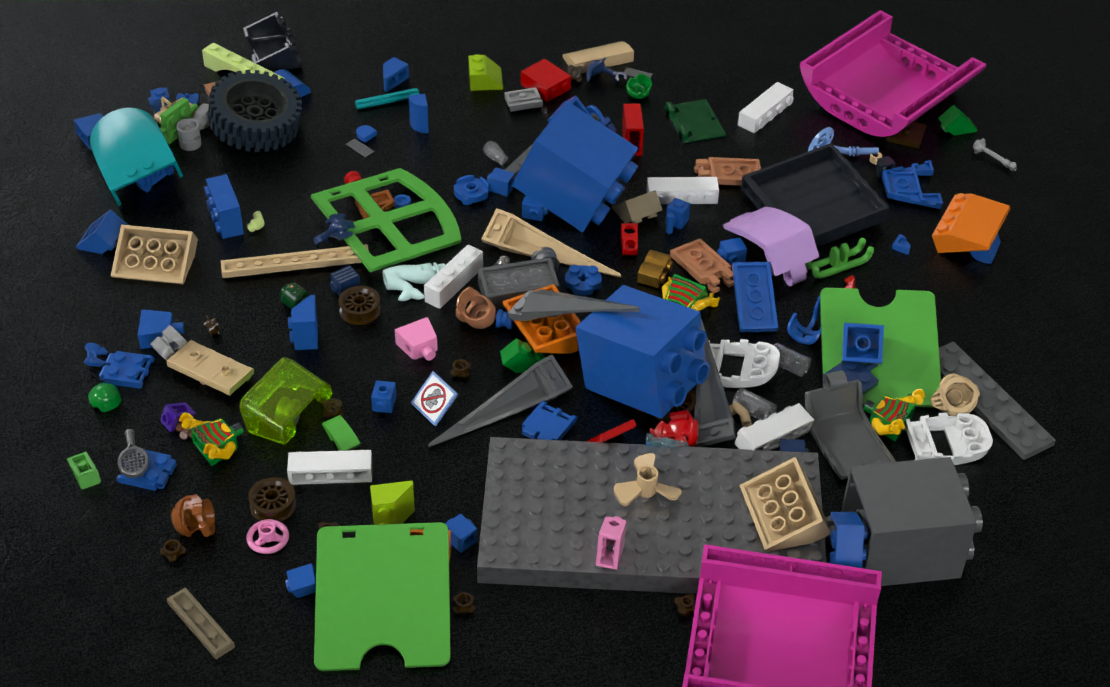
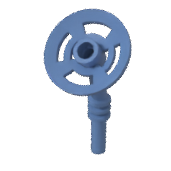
[808,127,879,156]

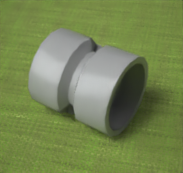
[176,118,202,151]
[150,325,188,361]

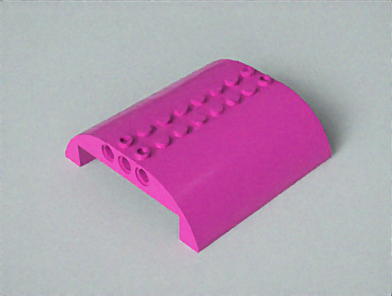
[800,10,986,137]
[683,544,882,687]

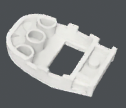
[709,339,780,388]
[904,413,993,465]

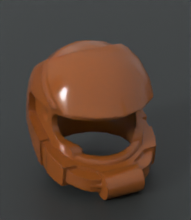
[171,494,215,537]

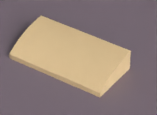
[563,41,634,75]

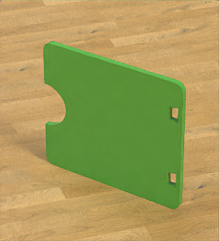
[820,288,941,408]
[314,522,451,671]

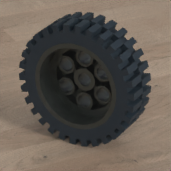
[208,70,302,152]

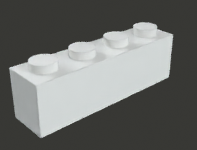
[738,82,794,133]
[647,177,719,204]
[424,245,483,309]
[734,403,814,451]
[287,450,372,485]

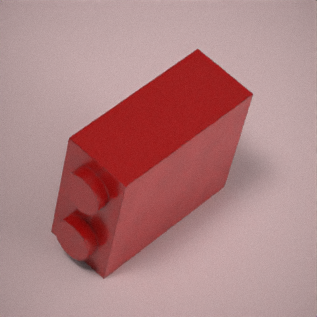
[521,59,571,102]
[622,103,644,156]

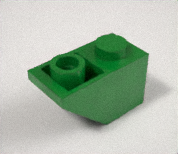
[500,338,545,373]

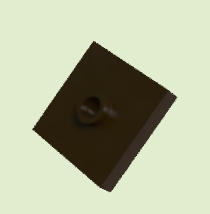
[886,122,926,149]

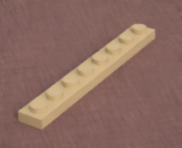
[221,244,369,278]

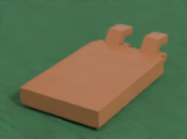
[694,157,761,185]
[670,239,734,293]

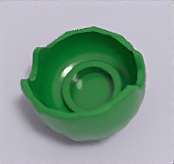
[626,73,652,99]
[88,383,122,412]

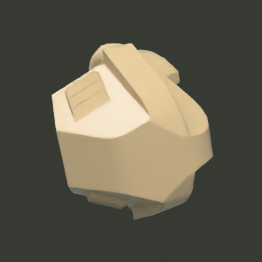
[930,373,980,416]

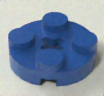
[454,175,489,205]
[565,265,602,296]

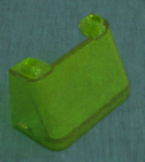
[240,357,333,445]

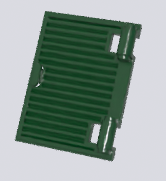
[664,99,726,143]

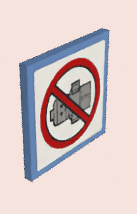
[411,371,458,426]

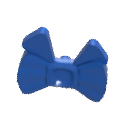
[176,93,199,104]
[84,343,108,367]

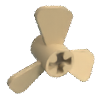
[614,453,682,506]

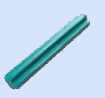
[355,88,419,109]

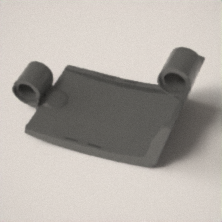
[805,370,896,480]

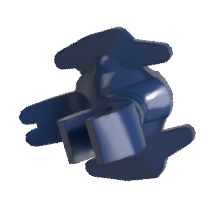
[586,57,627,84]
[313,214,355,246]

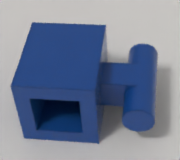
[665,198,690,234]

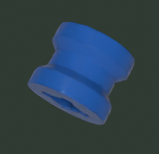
[496,309,513,329]

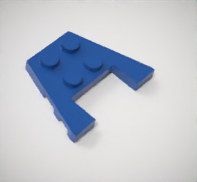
[882,160,943,209]

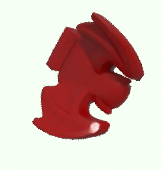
[650,410,699,447]

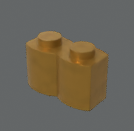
[637,250,673,288]

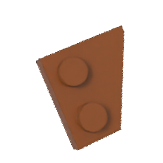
[355,190,395,219]

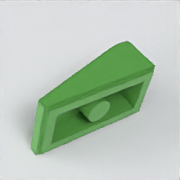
[67,452,101,489]

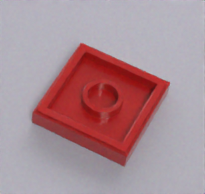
[586,419,637,443]

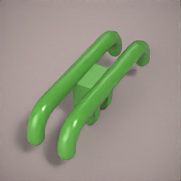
[805,238,874,279]

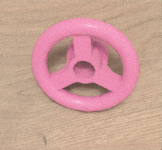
[246,519,289,554]

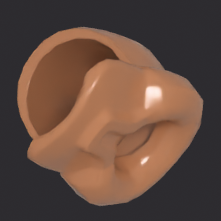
[456,287,497,329]

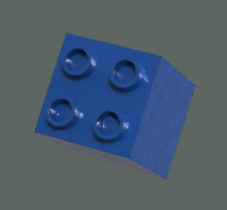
[512,101,638,232]
[576,285,710,419]

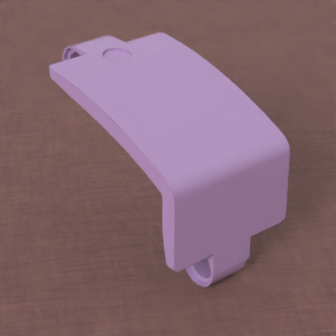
[723,207,819,286]

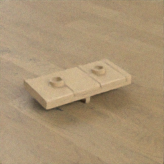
[167,340,254,396]

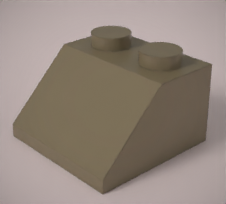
[612,190,662,223]

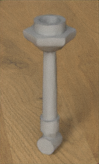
[973,138,1017,171]

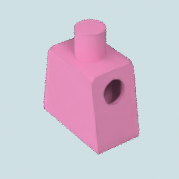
[395,317,438,361]
[596,516,627,570]

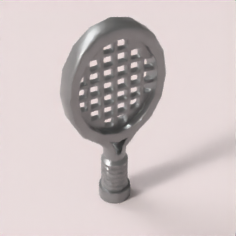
[118,429,150,478]

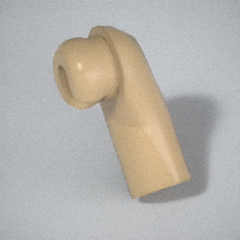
[729,402,752,427]

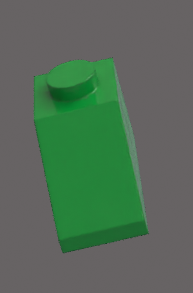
[939,105,978,136]

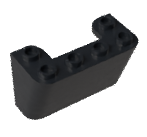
[243,12,303,72]

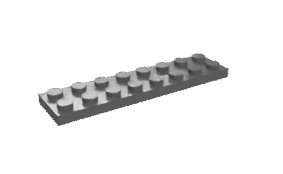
[939,341,1056,460]

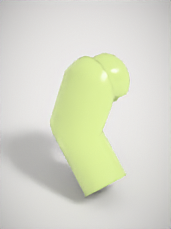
[247,211,265,232]

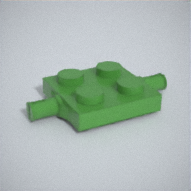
[160,98,198,144]

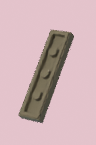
[167,587,235,659]

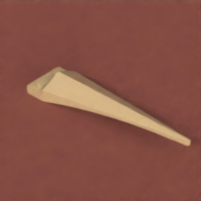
[481,208,622,278]

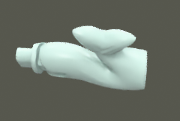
[383,262,445,301]

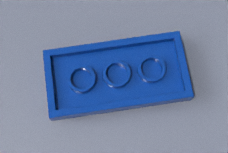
[732,262,778,332]

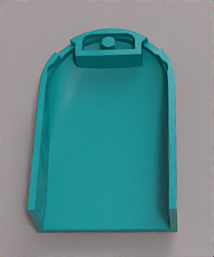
[90,108,183,206]

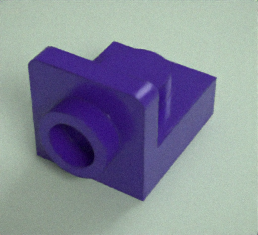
[161,402,196,432]

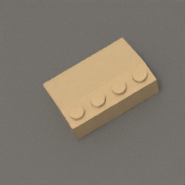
[111,225,198,285]
[739,457,831,552]

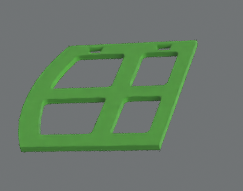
[311,168,461,272]

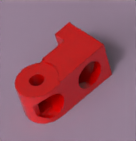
[621,223,638,255]

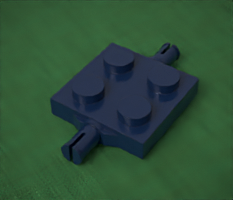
[822,361,879,395]

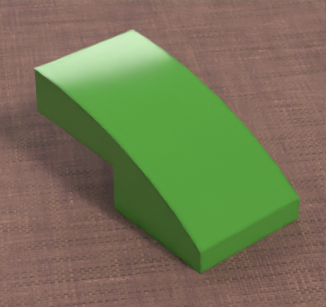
[322,415,361,451]

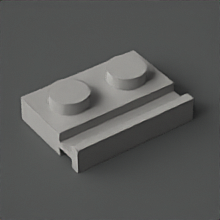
[505,87,543,111]

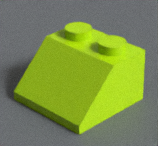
[469,55,503,91]
[370,481,415,525]

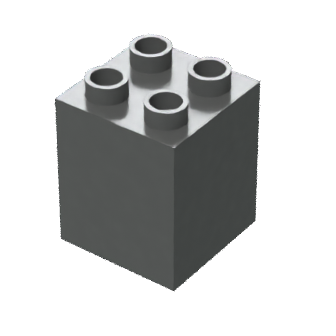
[841,457,983,586]

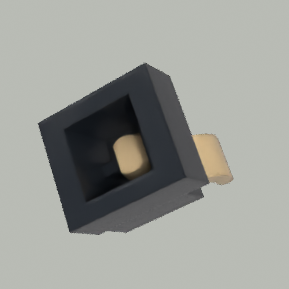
[869,152,896,179]

